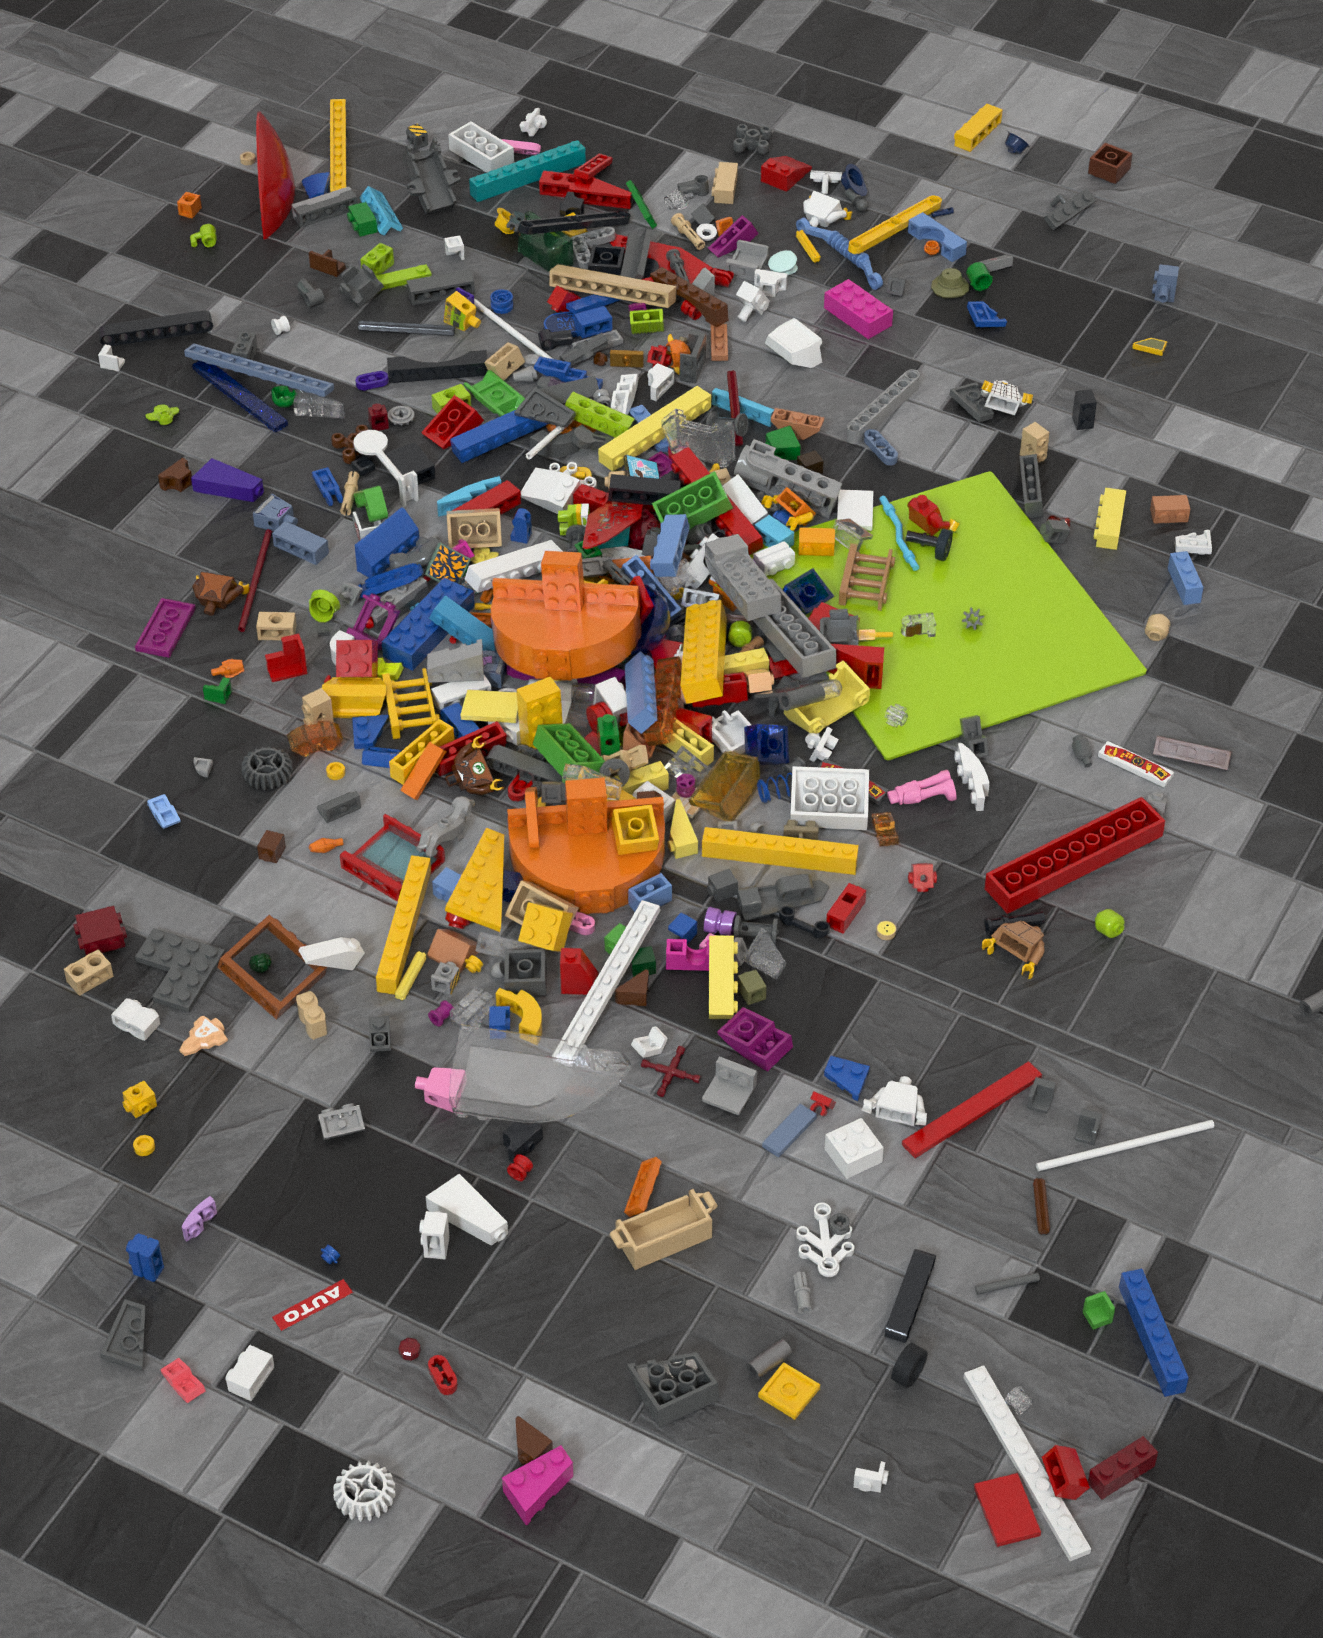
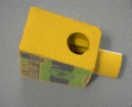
[444,291,481,331]

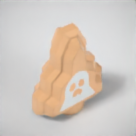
[180,1016,228,1056]

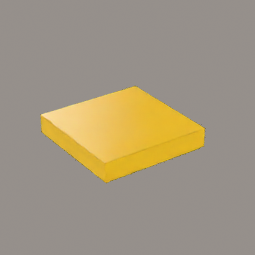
[758,1362,820,1420]

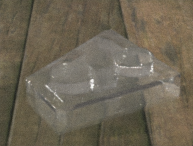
[742,928,787,980]

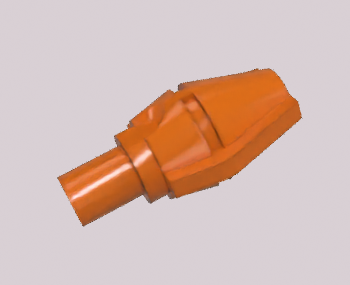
[211,659,245,678]
[308,838,343,853]

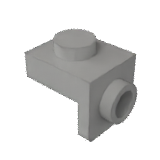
[1147,793,1167,818]

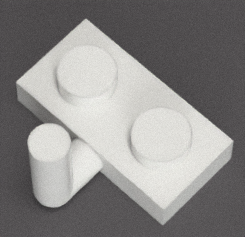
[810,170,842,194]

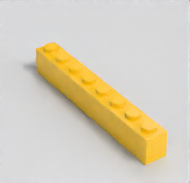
[702,827,859,875]
[376,855,431,995]

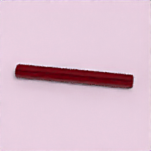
[727,370,743,446]

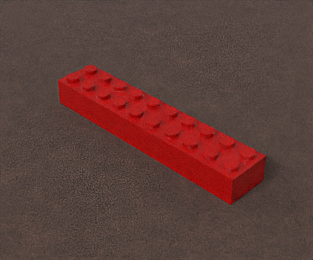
[984,797,1165,914]

